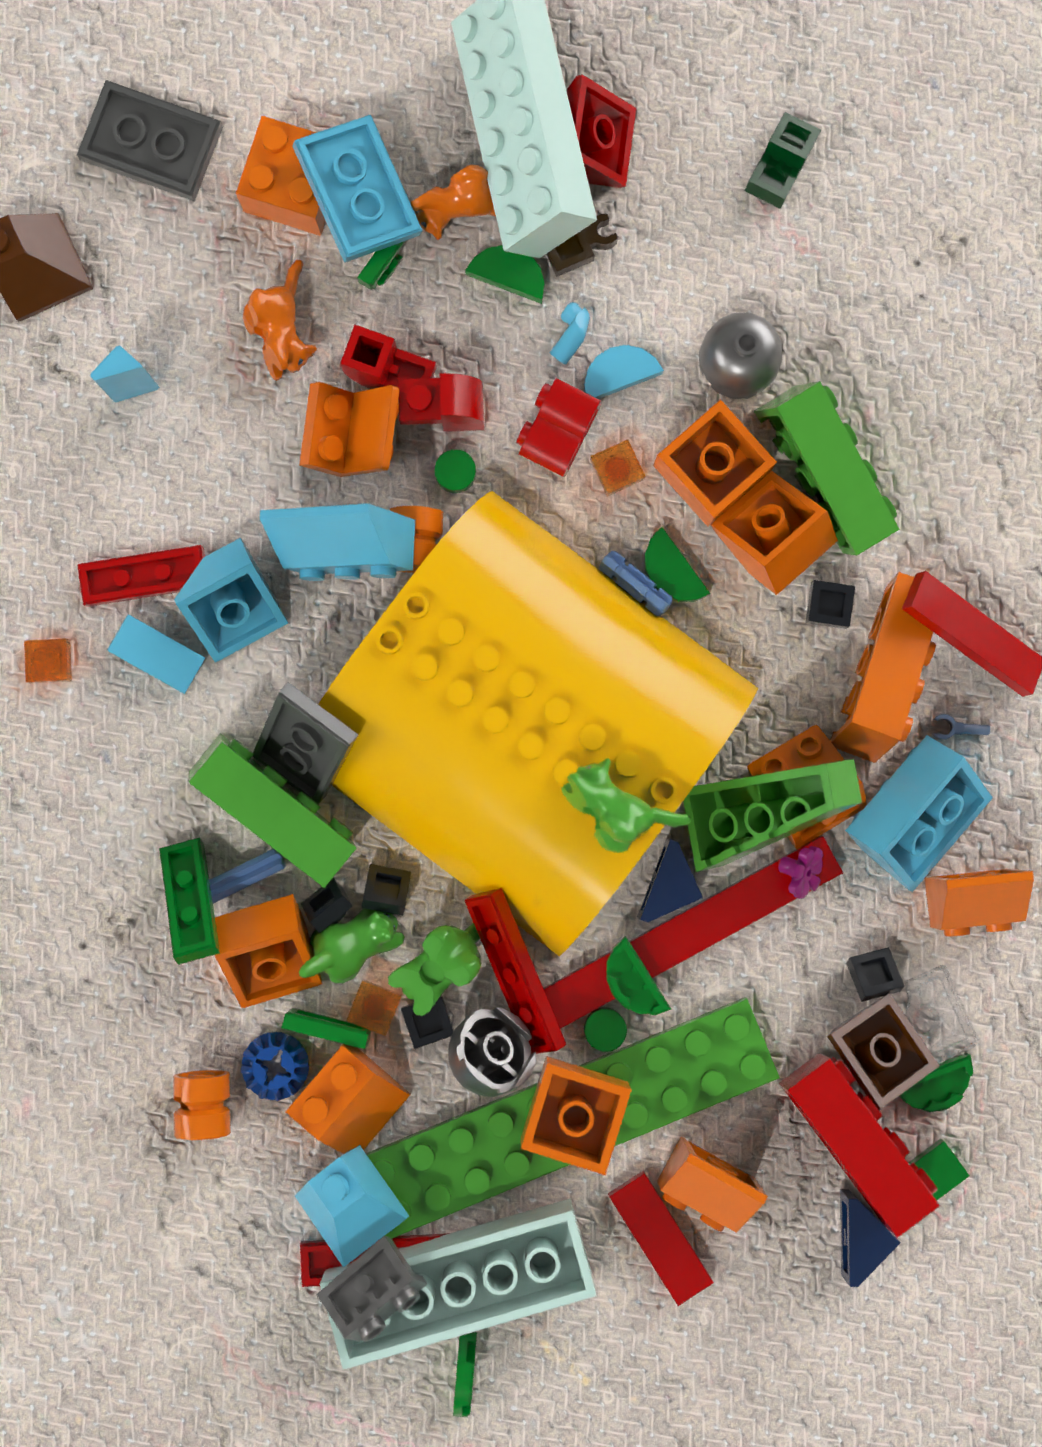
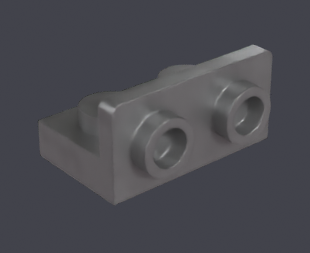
[316,1236,427,1342]

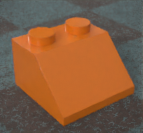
[711,471,838,595]
[924,869,1034,936]
[215,894,322,1008]
[286,1044,411,1154]
[657,1137,768,1233]

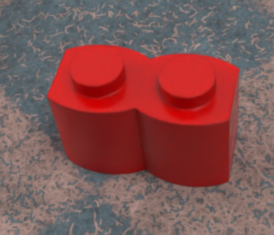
[516,378,602,477]

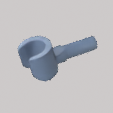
[932,714,990,740]

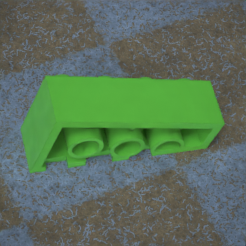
[754,381,900,556]
[188,733,356,888]
[683,759,862,872]

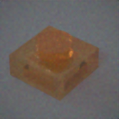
[590,439,646,497]
[24,638,72,684]
[346,979,402,1036]

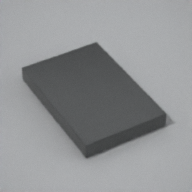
[77,80,223,201]
[253,682,358,805]

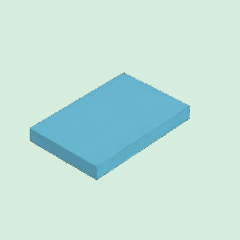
[292,115,422,263]

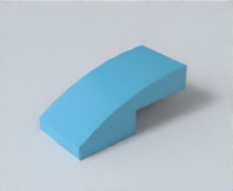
[107,614,205,694]

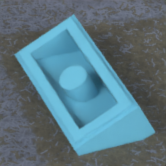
[90,345,160,403]

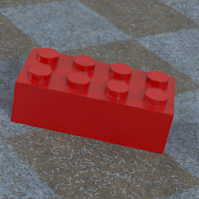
[779,1053,940,1238]

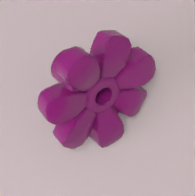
[779,846,823,899]

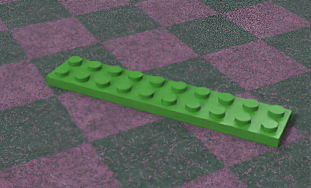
[366,997,780,1239]

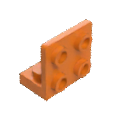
[299,382,399,477]
[747,725,867,850]

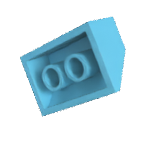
[260,503,415,581]
[845,735,993,892]

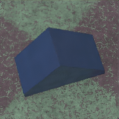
[637,839,703,922]
[840,1189,901,1287]

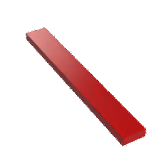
[543,836,843,1029]

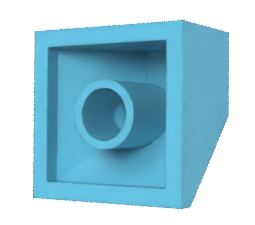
[174,538,288,663]
[295,1145,410,1267]

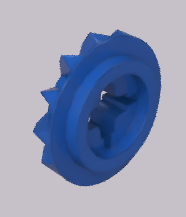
[240,1032,309,1101]

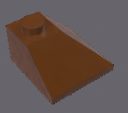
[0,213,93,322]

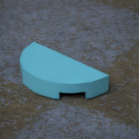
[584,345,664,399]

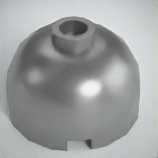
[699,312,782,399]
[448,1007,536,1097]

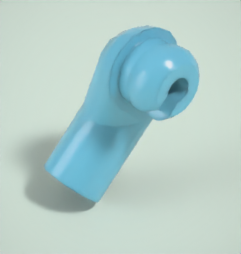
[550,302,590,365]

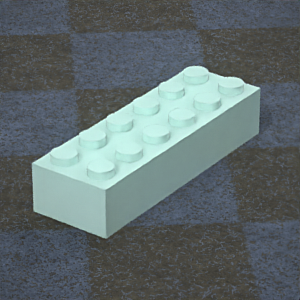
[451,0,597,258]
[320,1198,597,1370]

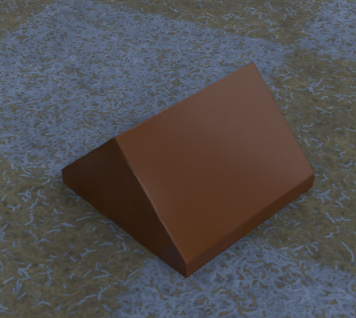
[827,993,940,1110]

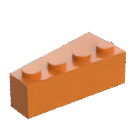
[830,572,936,763]

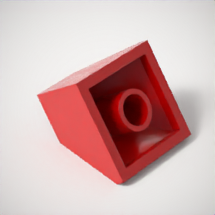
[566,74,637,188]

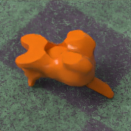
[410,164,496,240]
[243,260,317,381]

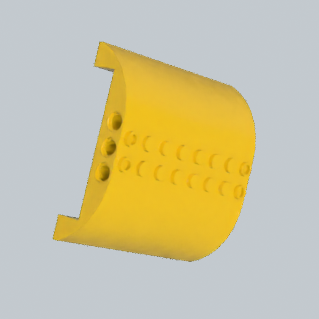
[318,491,758,957]

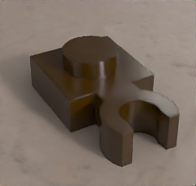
[546,214,618,277]

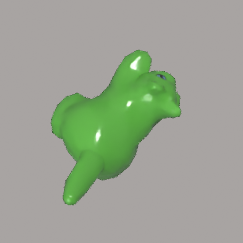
[561,758,691,853]
[299,908,405,984]
[388,923,481,1016]

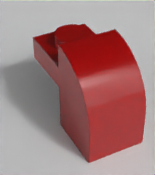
[340,324,437,389]
[398,373,484,432]

